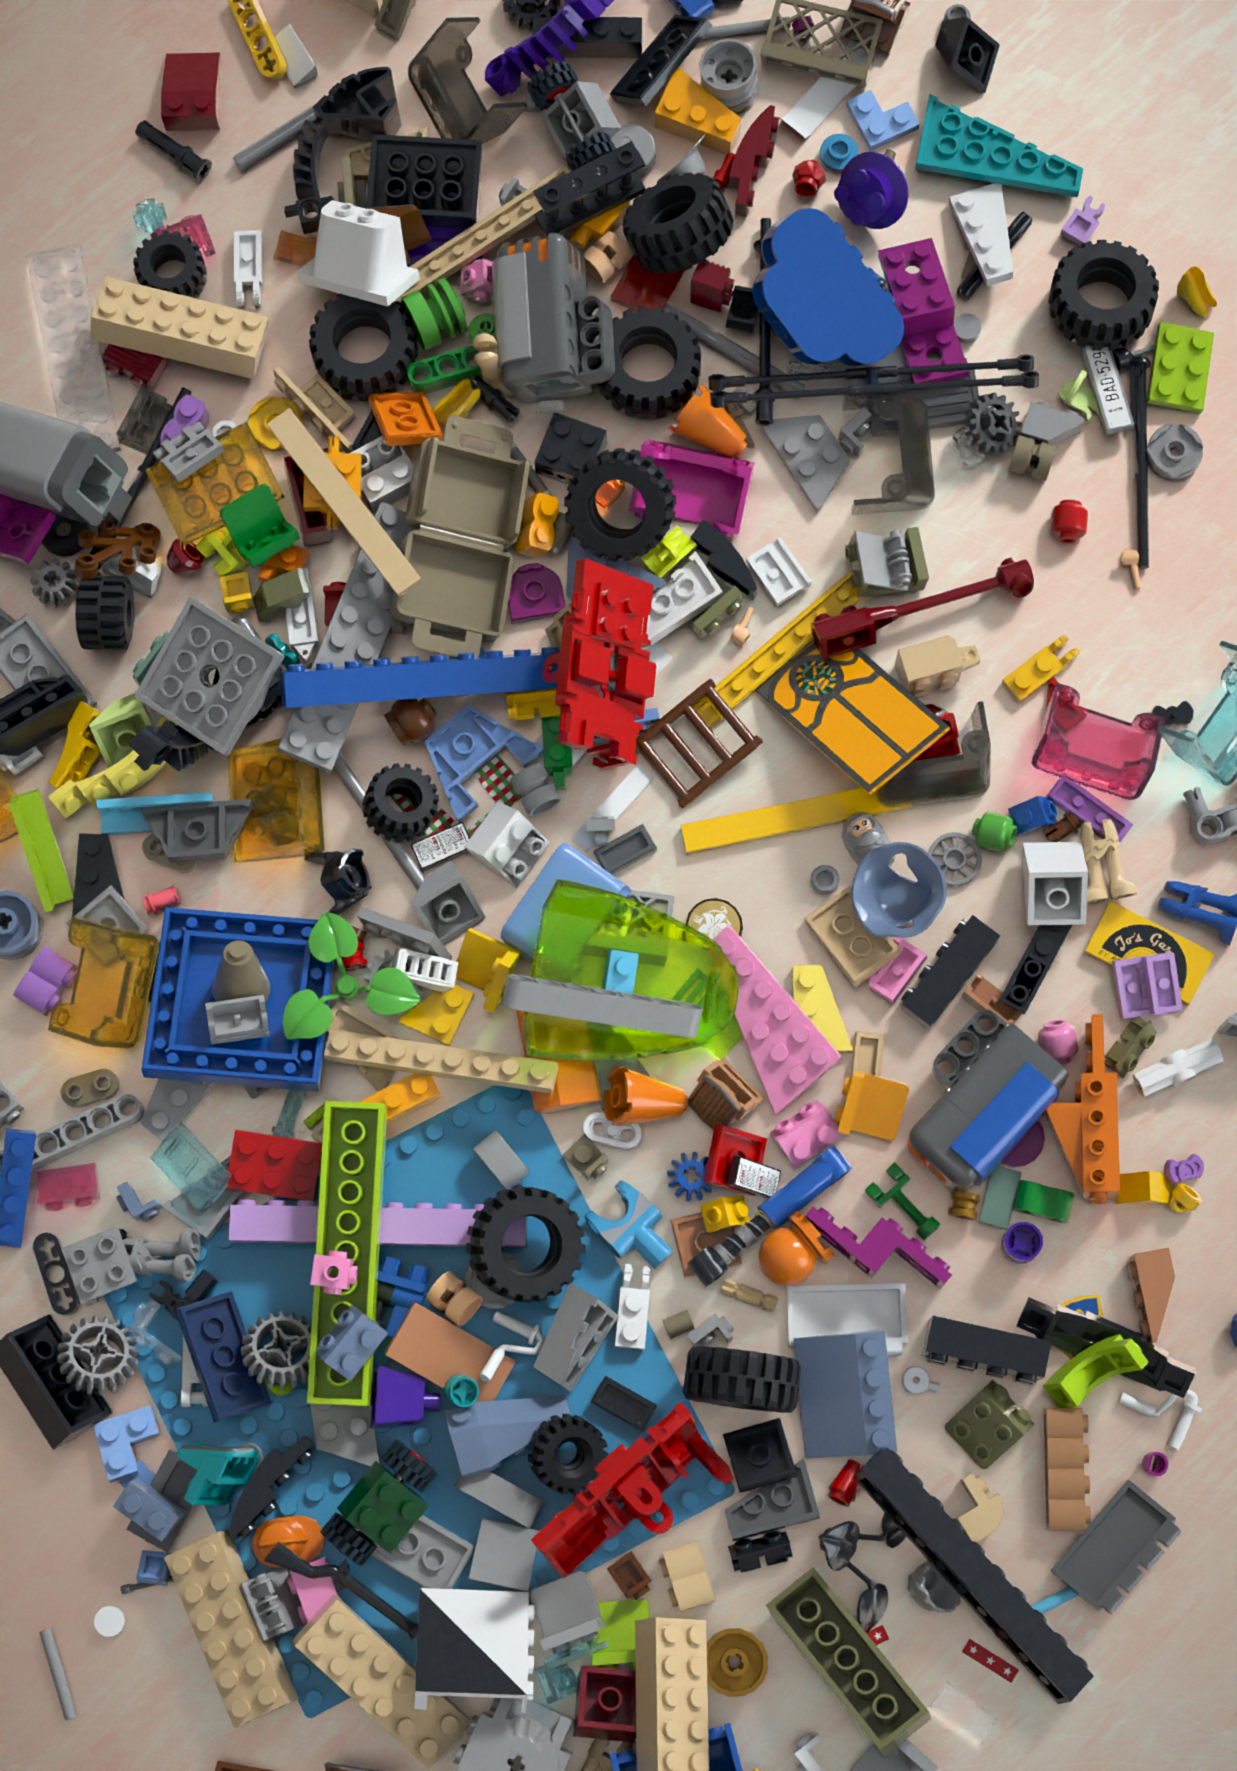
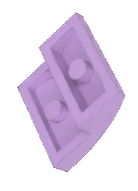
[1112,952,1183,1019]

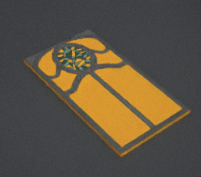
[755,643,950,795]

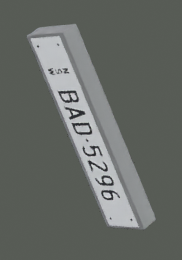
[1079,345,1134,435]

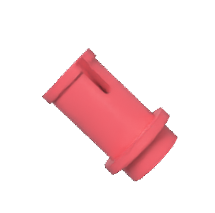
[142,885,180,915]

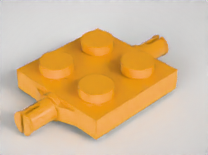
[303,436,362,530]

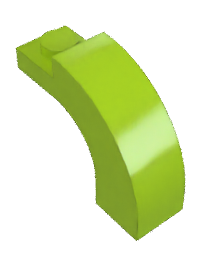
[1043,1334,1148,1408]

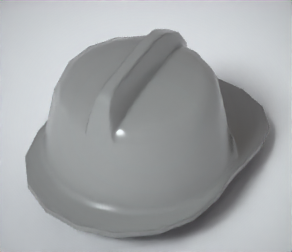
[657,135,705,182]

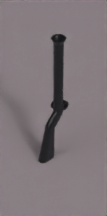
[264,1541,418,1640]

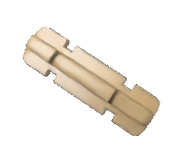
[721,1278,778,1312]

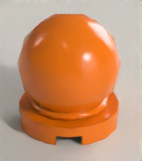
[758,1210,835,1286]

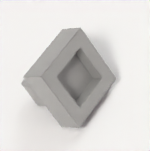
[586,816,615,845]

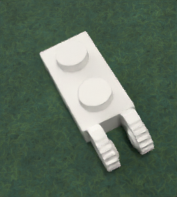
[234,230,263,306]
[615,1264,650,1350]

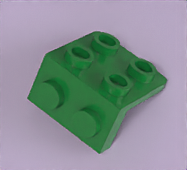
[220,484,301,567]

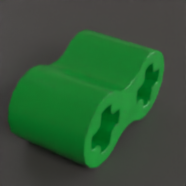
[1013,1180,1074,1224]

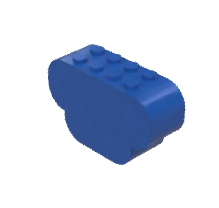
[752,208,904,366]

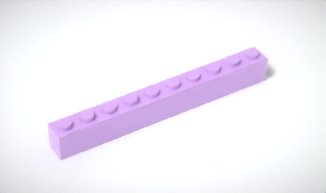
[229,1200,527,1249]

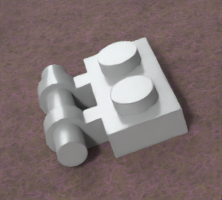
[152,421,225,483]

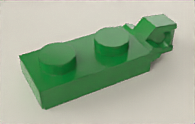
[542,716,573,790]

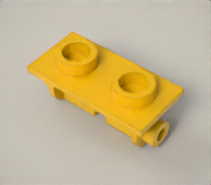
[506,688,561,722]

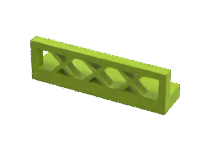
[9,789,74,912]

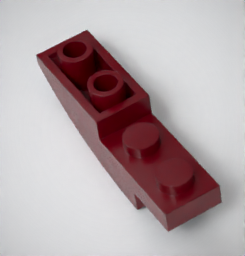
[729,105,779,217]

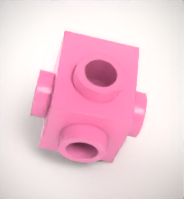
[460,259,493,302]
[310,1250,358,1295]

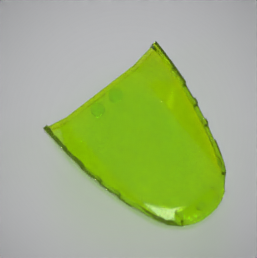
[523,879,739,1061]

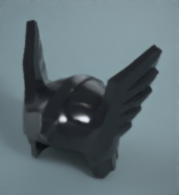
[304,848,372,915]

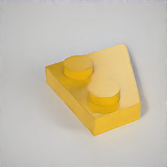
[399,984,475,1046]

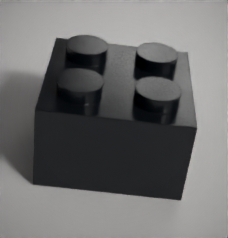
[534,412,607,485]

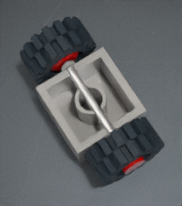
[527,61,621,171]

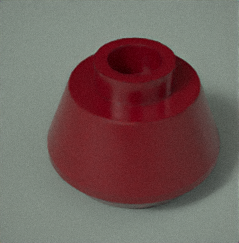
[167,538,203,575]

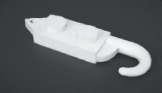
[277,567,319,663]

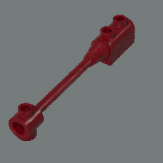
[811,558,1034,659]

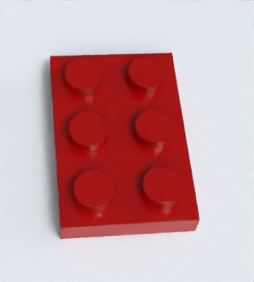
[225,1130,322,1201]

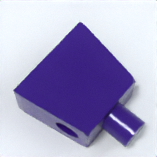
[370,1366,441,1429]

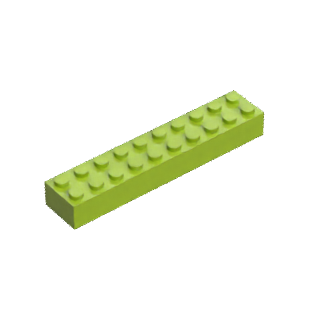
[307,1101,388,1406]

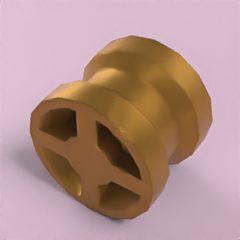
[948,1191,980,1220]

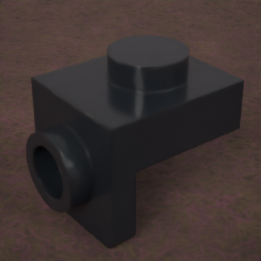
[726,285,759,333]

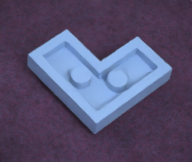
[846,90,920,151]
[93,1405,160,1483]

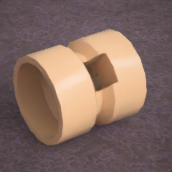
[583,231,632,284]
[426,1271,483,1327]

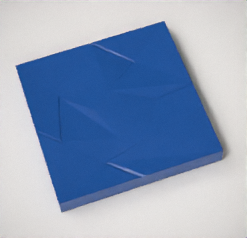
[141,907,335,1092]

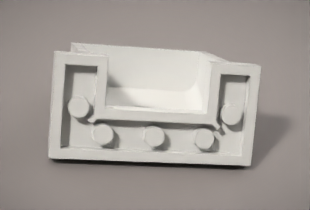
[296,200,420,306]

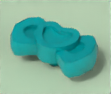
[265,633,300,669]

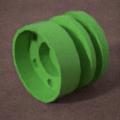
[401,278,468,351]

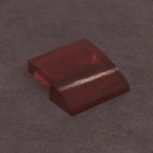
[611,254,685,312]

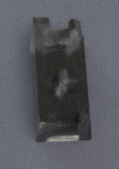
[116,386,172,455]

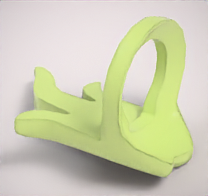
[1058,370,1103,425]

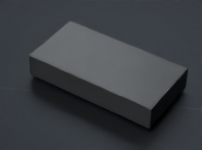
[593,824,657,875]

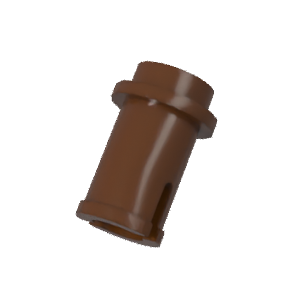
[1043,812,1081,842]

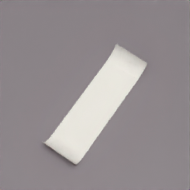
[779,41,875,138]

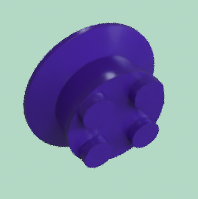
[834,152,909,229]

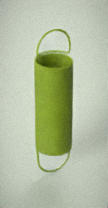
[299,1098,338,1133]

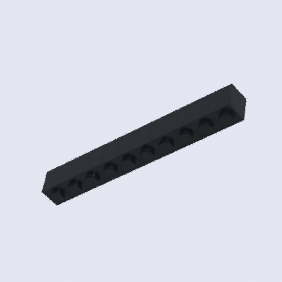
[853,1448,1094,1704]

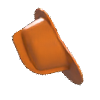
[252,1516,325,1568]

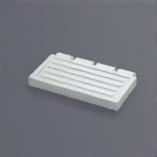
[786,1283,908,1356]

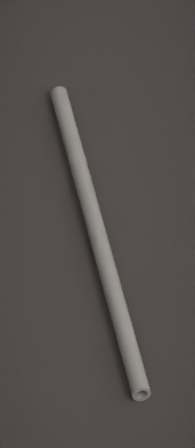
[231,613,425,891]

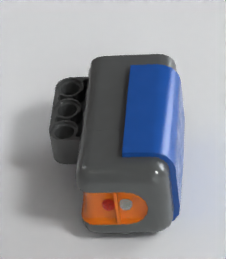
[907,1009,1069,1192]

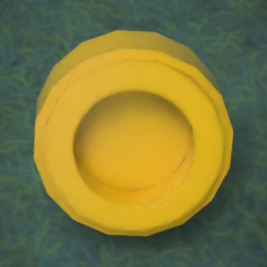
[1169,1183,1202,1213]

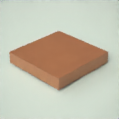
[670,1212,742,1278]

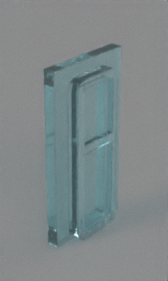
[150,1122,232,1212]

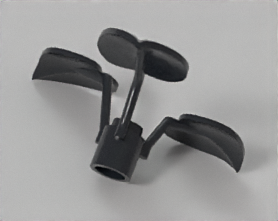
[819,1512,906,1633]

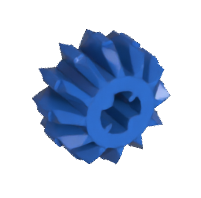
[667,1151,712,1202]

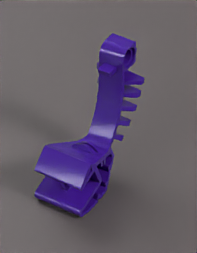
[485,0,614,97]

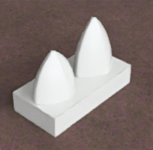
[103,547,163,597]

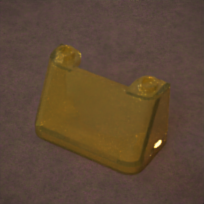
[48,917,159,1048]

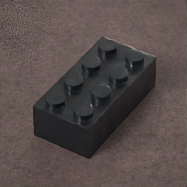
[921,1316,1051,1385]

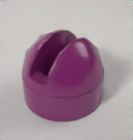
[791,15,815,39]
[1142,1452,1169,1476]

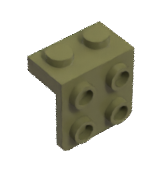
[685,564,743,640]
[945,1380,1034,1469]

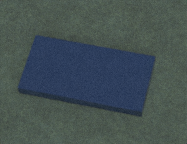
[175,1291,271,1423]

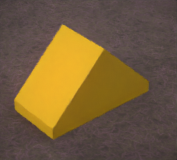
[1116,1171,1175,1205]

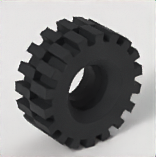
[528,1413,609,1495]

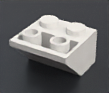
[349,436,414,514]
[464,802,550,888]

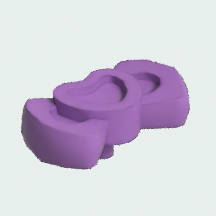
[1164,1154,1204,1184]

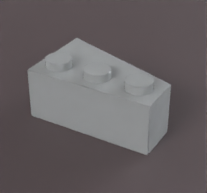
[533,1282,619,1392]

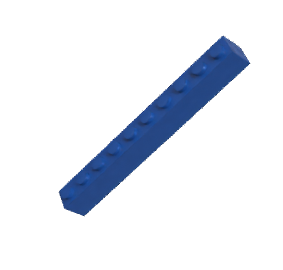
[280,647,560,708]

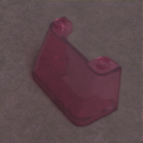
[1031,683,1166,800]

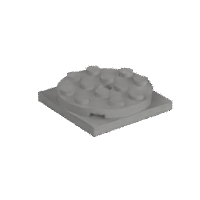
[134,597,285,756]

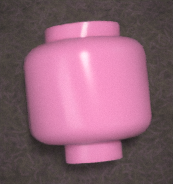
[1038,1020,1078,1064]

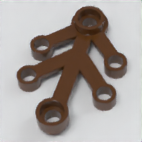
[74,520,161,579]

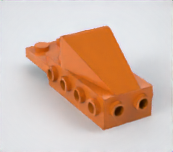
[1046,1014,1120,1204]

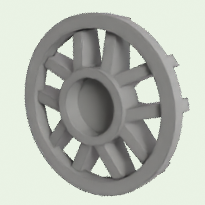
[928,832,982,887]

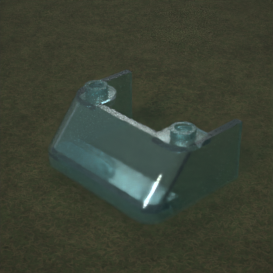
[1158,641,1237,786]

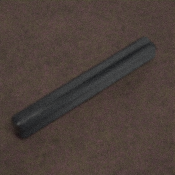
[956,212,1032,300]

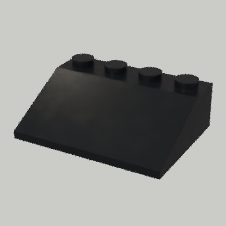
[366,134,482,228]

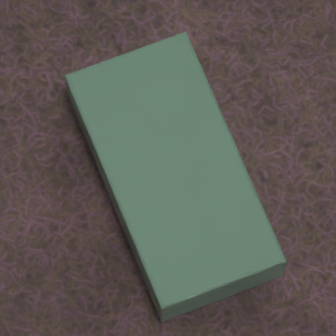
[978,1166,1022,1230]

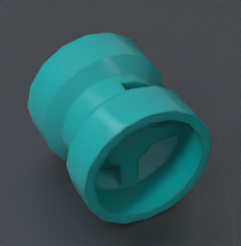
[444,1374,479,1407]

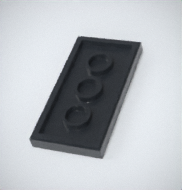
[610,14,712,106]

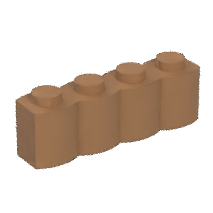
[1044,1408,1091,1531]

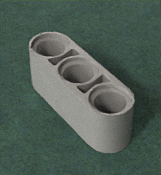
[454,1471,544,1529]

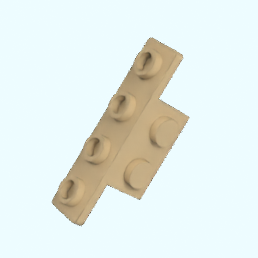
[273,366,356,454]

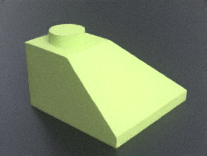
[89,693,153,768]

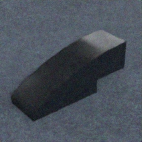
[690,519,757,600]

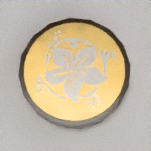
[685,898,743,956]

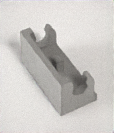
[205,995,270,1045]

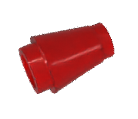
[827,1459,863,1507]

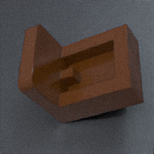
[607,1551,652,1600]

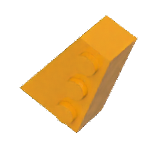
[655,68,741,155]

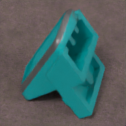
[176,1443,260,1505]

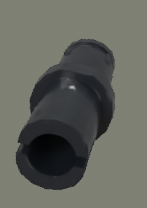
[471,375,520,423]

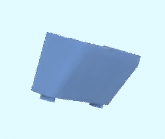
[501,843,632,983]

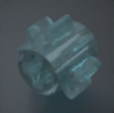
[132,198,168,232]

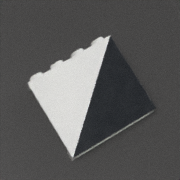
[414,1588,534,1713]

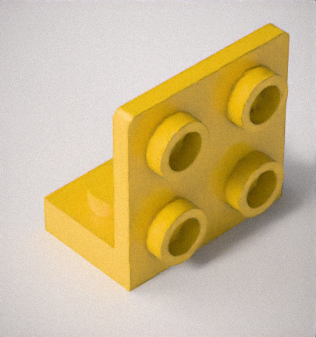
[456,928,521,1013]

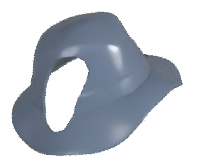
[851,842,946,938]

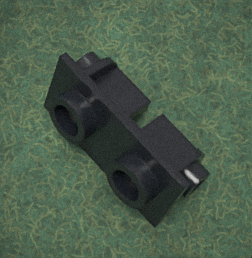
[728,1531,793,1573]

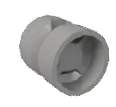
[510,763,561,816]

